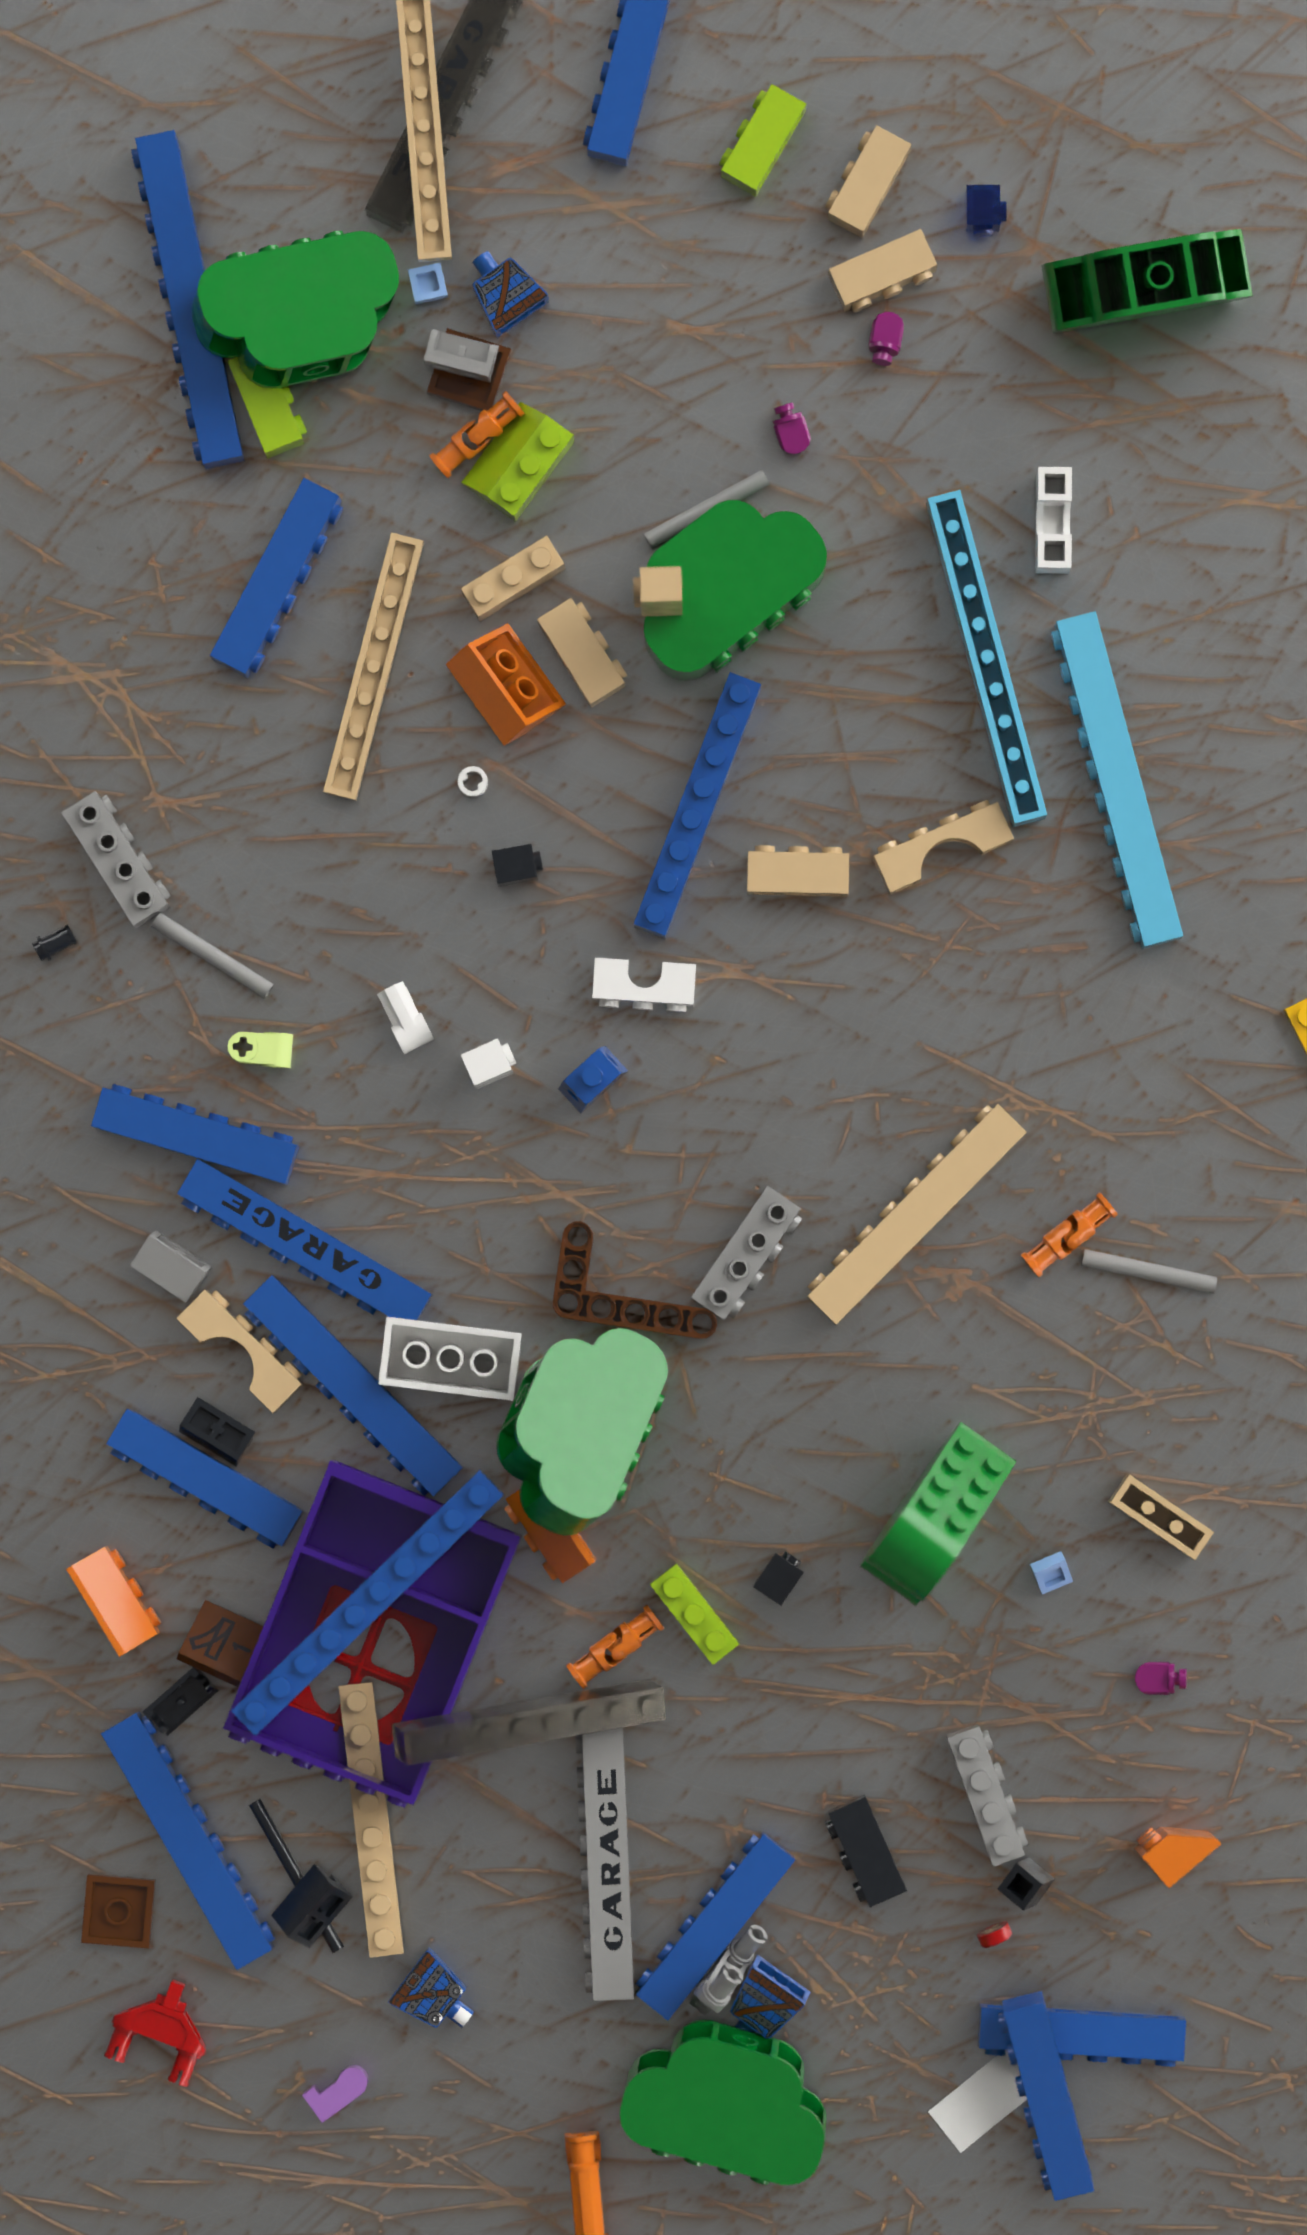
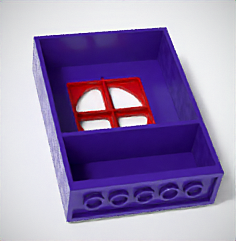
[223,1460,523,1808]

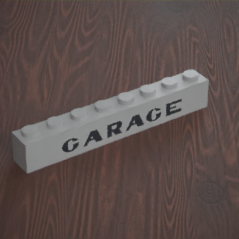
[575,1723,634,2001]

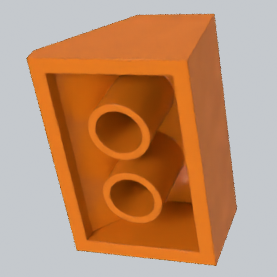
[445,623,566,746]
[504,1489,597,1583]
[66,1546,161,1657]
[1134,1827,1221,1888]

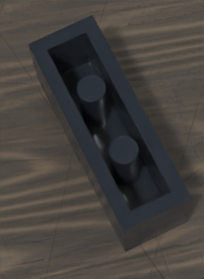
[824,1795,907,1907]

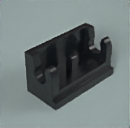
[179,1397,255,1467]
[143,1667,219,1736]
[271,1864,352,1948]

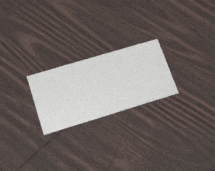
[928,2050,1027,2153]

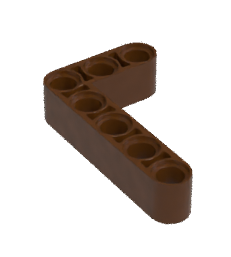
[553,1221,717,1339]

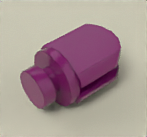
[868,312,904,366]
[773,402,811,454]
[1135,1662,1187,1695]

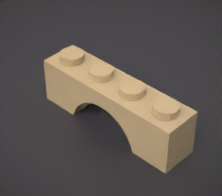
[873,800,1014,895]
[176,1290,304,1413]

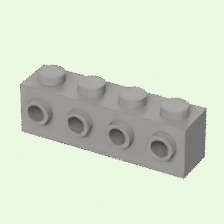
[61,791,171,929]
[691,1186,803,1320]
[946,1724,1028,1867]

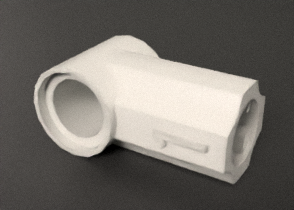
[377,981,434,1054]

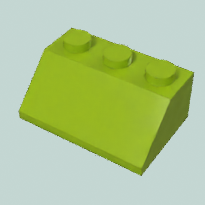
[461,402,575,522]

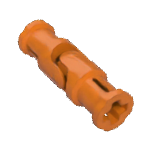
[429,391,525,478]
[1020,1192,1118,1278]
[566,1605,665,1689]

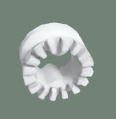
[458,766,488,798]

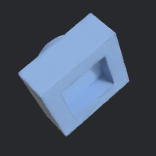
[408,262,448,305]
[1030,1551,1073,1595]

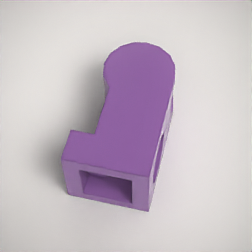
[302,2065,368,2123]

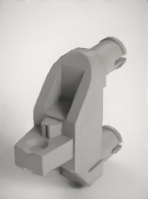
[689,1925,767,2015]

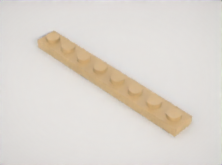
[396,0,452,262]
[323,532,424,801]
[338,1682,404,1958]

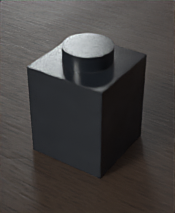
[492,844,543,887]
[753,1551,804,1606]
[998,1858,1055,1911]

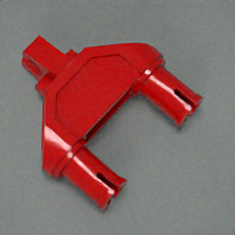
[104,1979,206,2087]

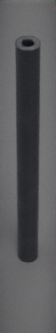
[249,1799,344,1953]

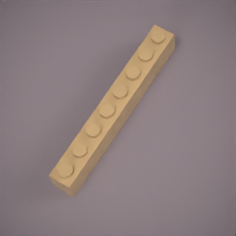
[807,1104,1027,1325]

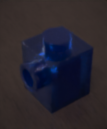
[965,185,1007,237]

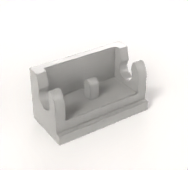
[423,329,499,383]
[130,1230,212,1303]

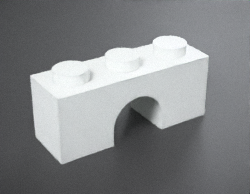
[1035,467,1072,574]
[592,958,696,1012]

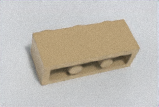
[825,125,912,239]
[828,229,937,313]
[461,535,565,622]
[633,566,682,616]
[537,598,627,708]
[747,845,849,897]
[1108,1474,1214,1560]

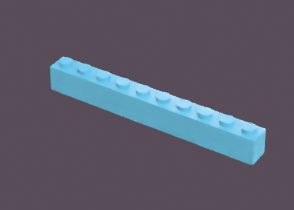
[926,490,1047,828]
[1051,611,1183,949]

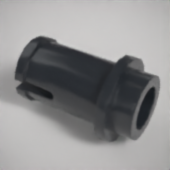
[32,924,77,961]

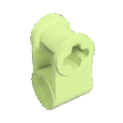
[227,1032,293,1068]

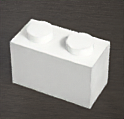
[461,1038,517,1089]

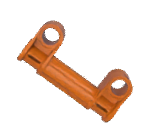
[565,2131,608,2235]

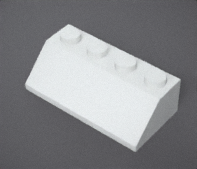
[378,1317,522,1401]

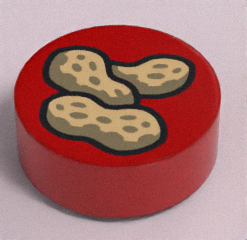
[976,1921,1012,1948]

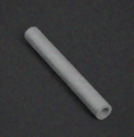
[644,470,770,548]
[151,912,274,998]
[1081,1249,1217,1294]

